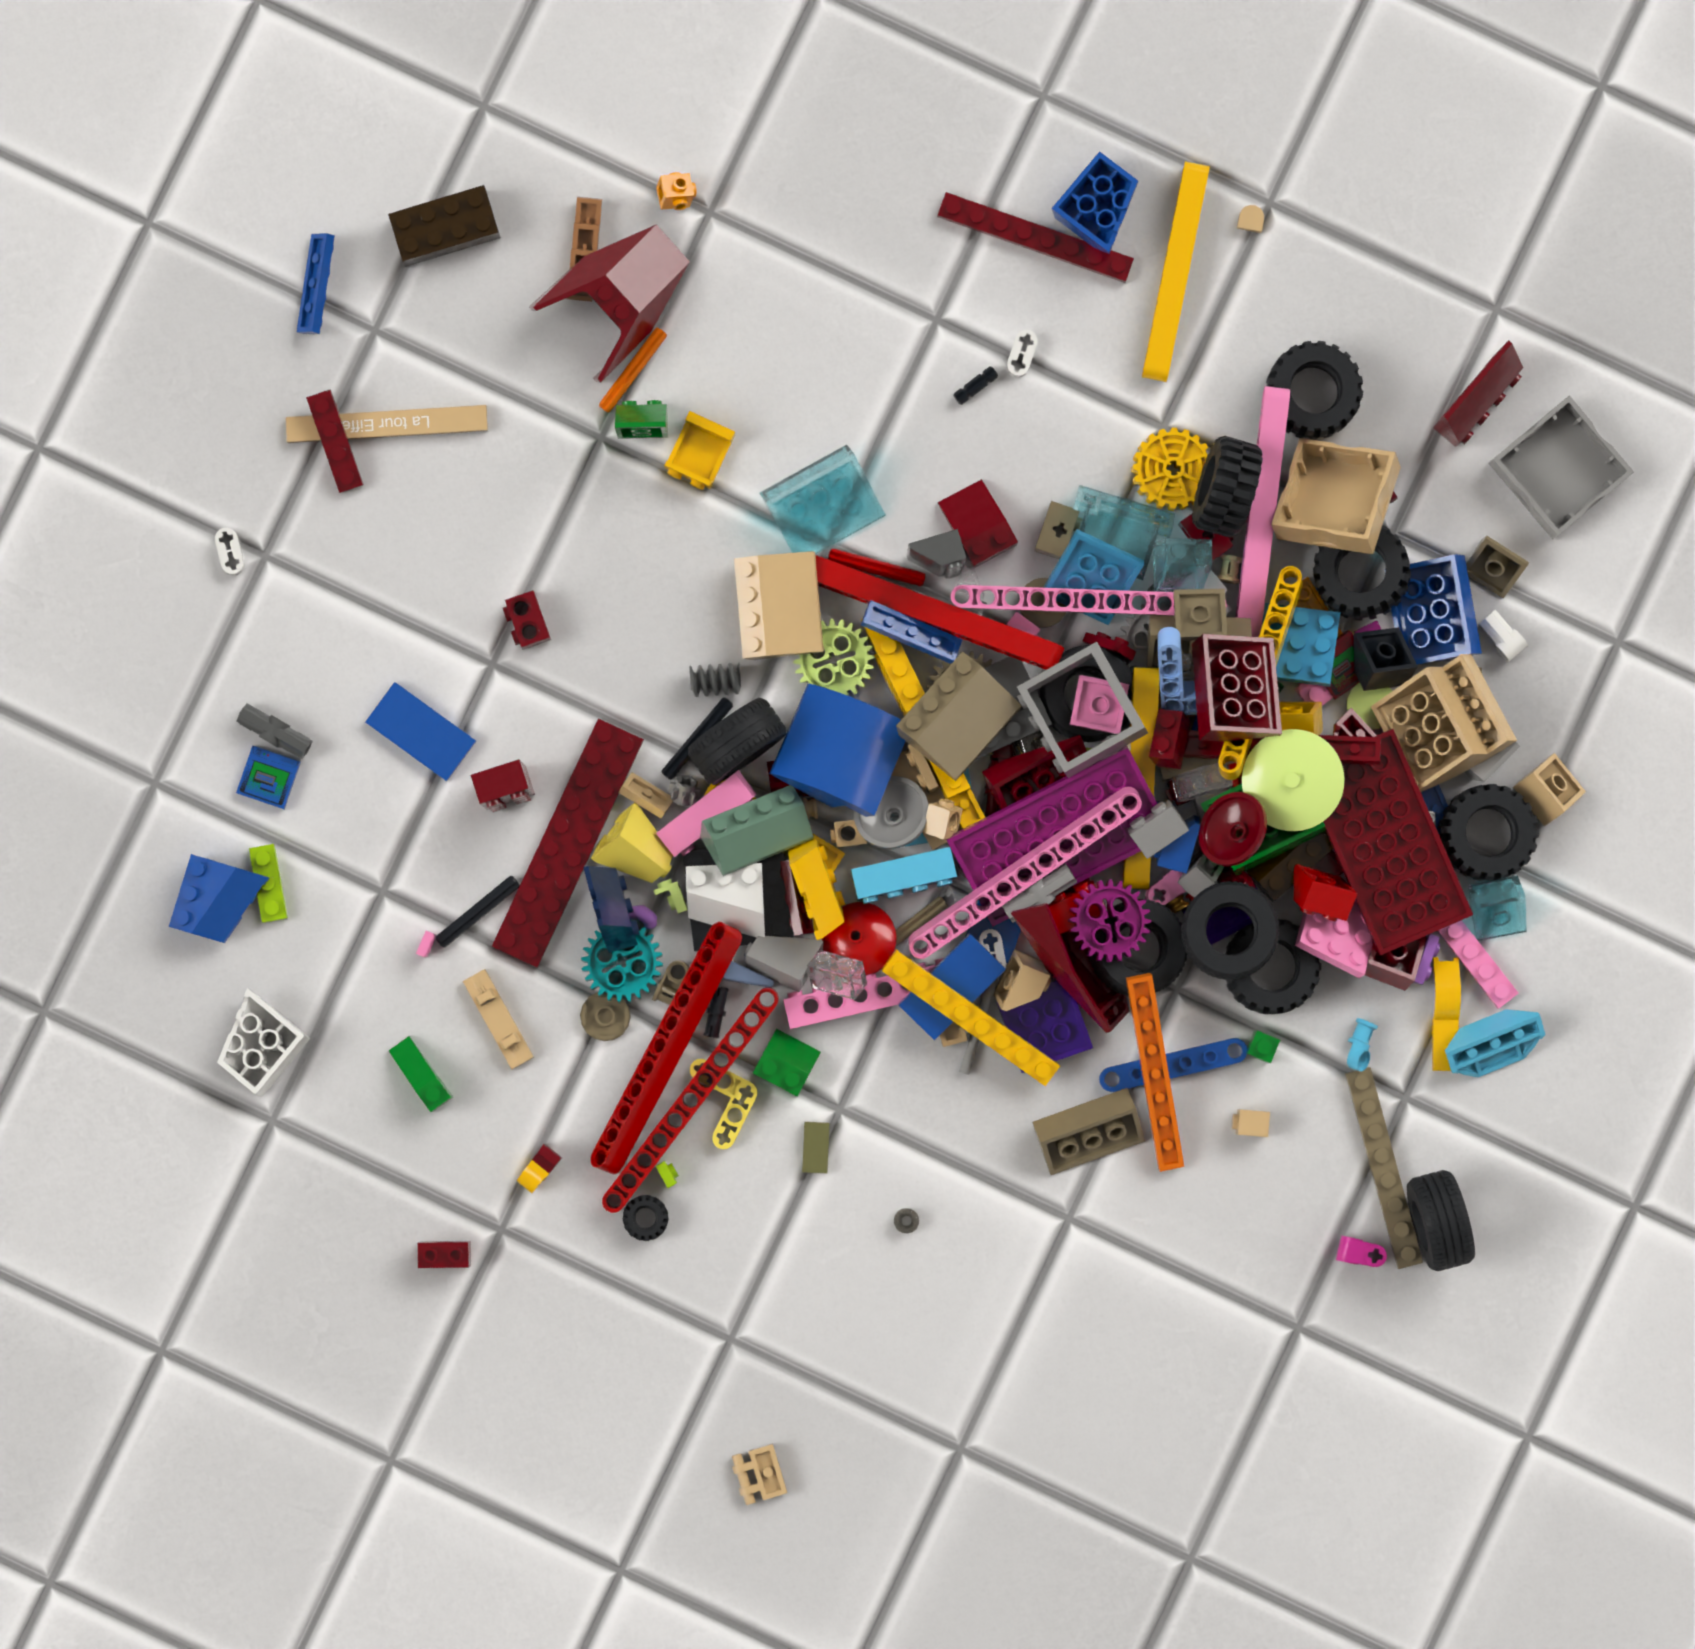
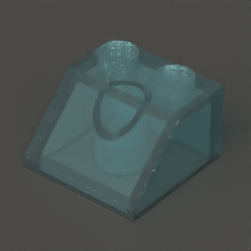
[1153,538,1212,592]
[1468,875,1527,941]

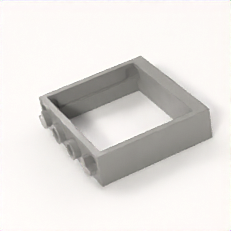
[1017,642,1148,778]

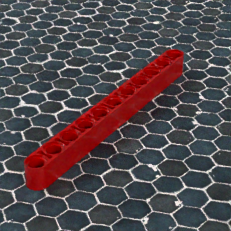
[815,555,1065,670]
[590,921,742,1175]
[602,987,779,1213]

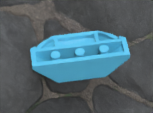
[1445,1009,1546,1077]

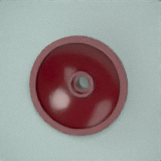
[1199,792,1267,866]

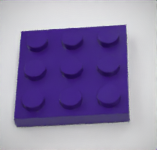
[996,981,1093,1073]

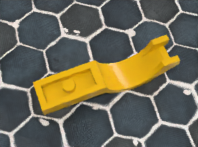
[1432,957,1461,1071]

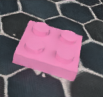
[1070,675,1129,734]

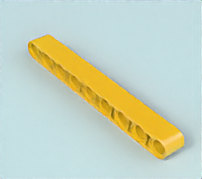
[1142,161,1210,382]
[1218,566,1302,780]
[1123,668,1160,889]

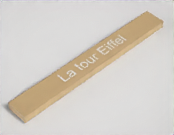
[286,405,488,443]

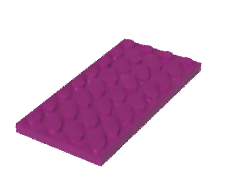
[946,745,1157,926]

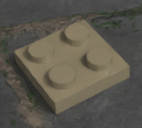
[1173,589,1227,641]

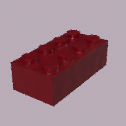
[470,759,535,813]

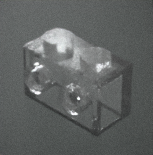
[807,950,867,1000]

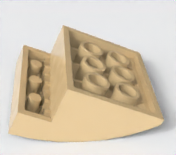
[1371,654,1517,792]

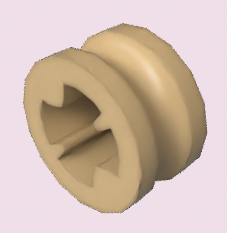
[803,797,818,820]

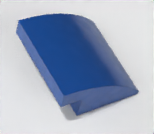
[769,683,905,817]

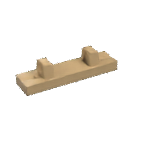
[463,969,534,1069]

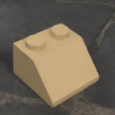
[1513,753,1586,826]
[994,949,1051,1011]

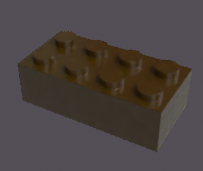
[388,185,501,267]

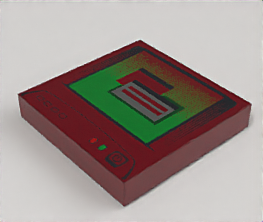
[1325,630,1360,700]

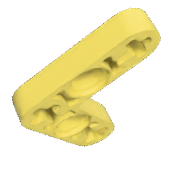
[690,1059,758,1149]

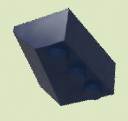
[583,866,640,953]

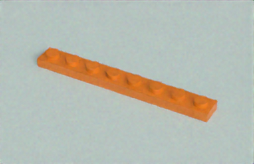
[1126,973,1184,1172]

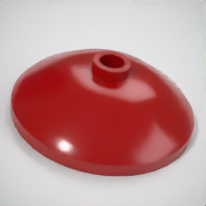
[822,902,897,977]

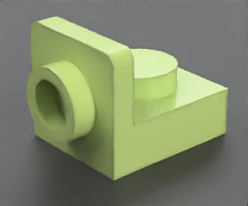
[653,879,688,914]

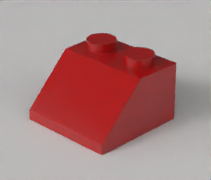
[1294,864,1358,921]

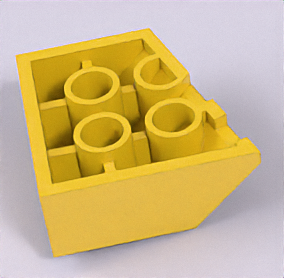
[788,839,845,940]

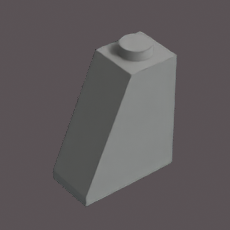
[744,936,823,992]

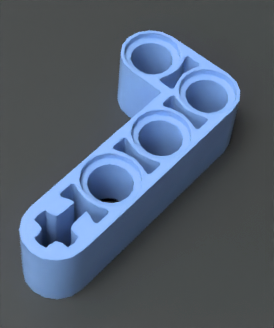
[1157,627,1197,715]

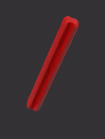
[828,549,926,586]

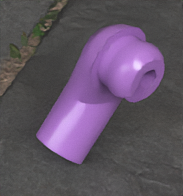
[629,905,657,929]

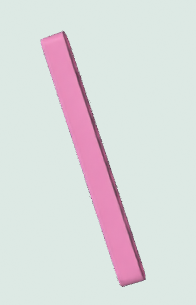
[1235,386,1290,637]
[950,585,1227,615]
[909,787,1142,959]

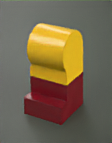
[516,1144,562,1193]

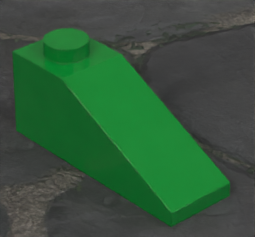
[389,1036,453,1112]

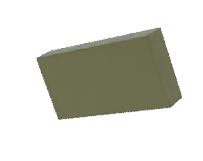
[802,1122,830,1173]

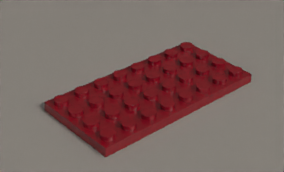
[1323,729,1473,955]

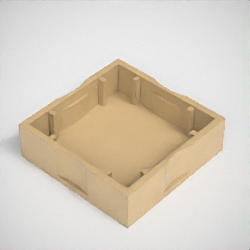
[1271,438,1401,554]

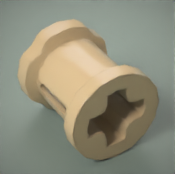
[1217,555,1243,584]

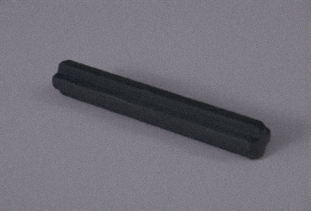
[661,697,733,780]
[436,876,520,948]

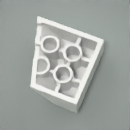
[686,863,765,938]
[217,988,310,1097]

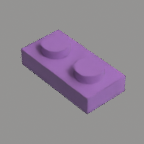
[1413,934,1440,985]

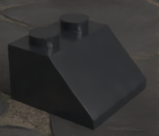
[1353,627,1418,691]

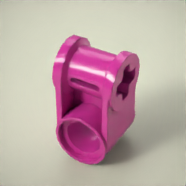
[1336,1235,1387,1267]

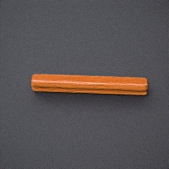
[599,327,667,413]

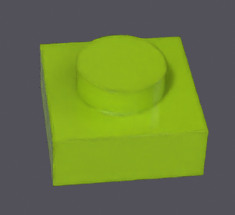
[656,1161,679,1188]

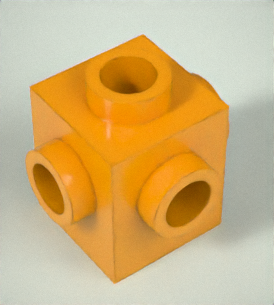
[656,172,697,210]

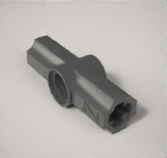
[236,703,313,759]

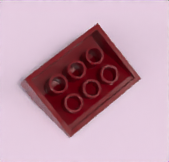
[1433,340,1523,447]
[1191,634,1282,742]

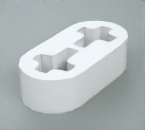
[1007,330,1038,377]
[215,528,245,575]
[979,929,1006,973]

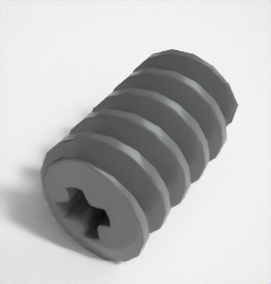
[689,663,741,697]

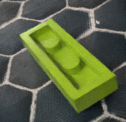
[249,844,288,923]

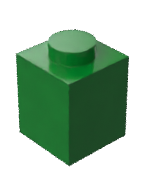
[1245,1030,1280,1063]

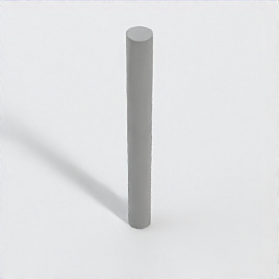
[959,978,998,1075]

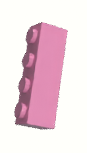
[656,770,757,857]

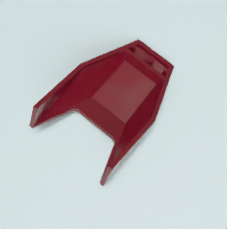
[529,224,690,383]
[1011,878,1130,1033]

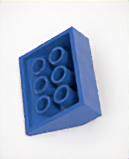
[1384,554,1482,665]

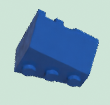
[1051,151,1138,254]
[169,854,269,943]

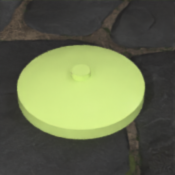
[1242,729,1345,831]

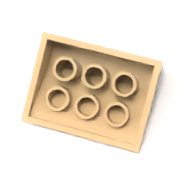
[734,551,824,660]

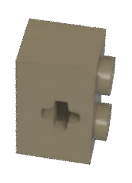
[1034,501,1082,559]

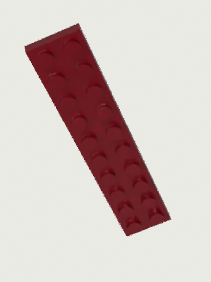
[492,718,644,968]

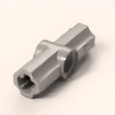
[1002,863,1077,922]

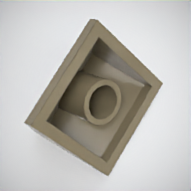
[1466,536,1529,599]

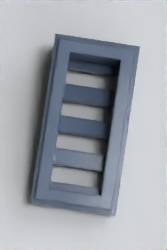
[723,961,774,988]

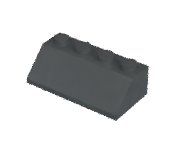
[906,529,966,579]

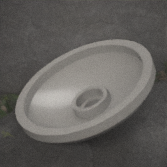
[854,776,929,849]

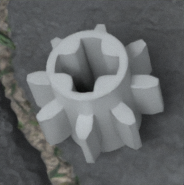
[668,775,701,806]

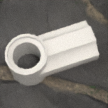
[1478,610,1528,662]

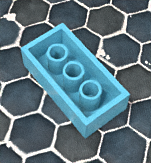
[851,847,957,904]

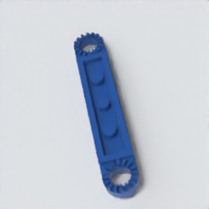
[1099,1038,1247,1092]

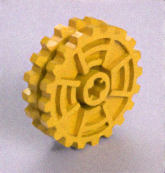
[1131,427,1208,511]

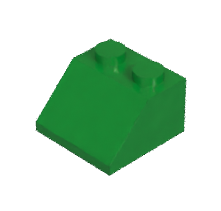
[753,1028,821,1097]

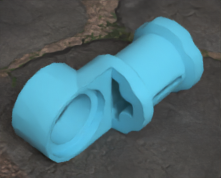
[1347,1018,1378,1072]

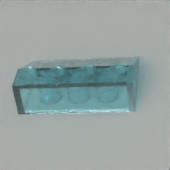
[759,445,886,555]

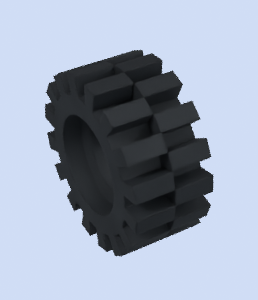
[622,1195,669,1241]

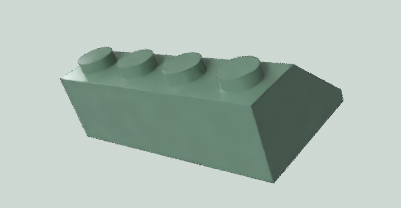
[700,785,813,876]

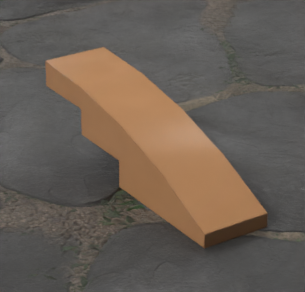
[567,197,603,302]

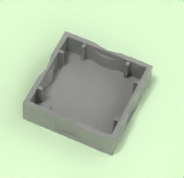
[1488,395,1634,539]

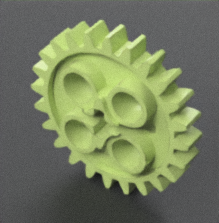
[793,619,875,696]

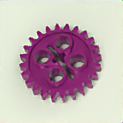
[1068,879,1151,963]

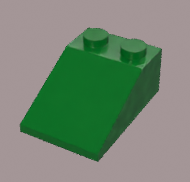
[615,400,668,439]

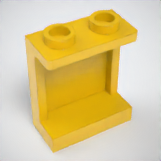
[664,411,735,490]

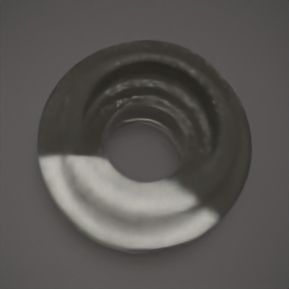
[894,1208,919,1234]

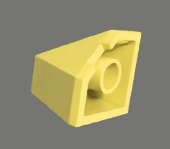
[591,802,673,883]

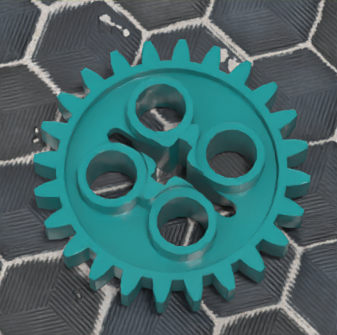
[581,927,663,1003]

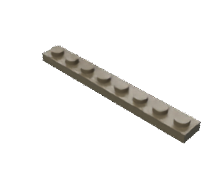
[1345,1067,1423,1269]

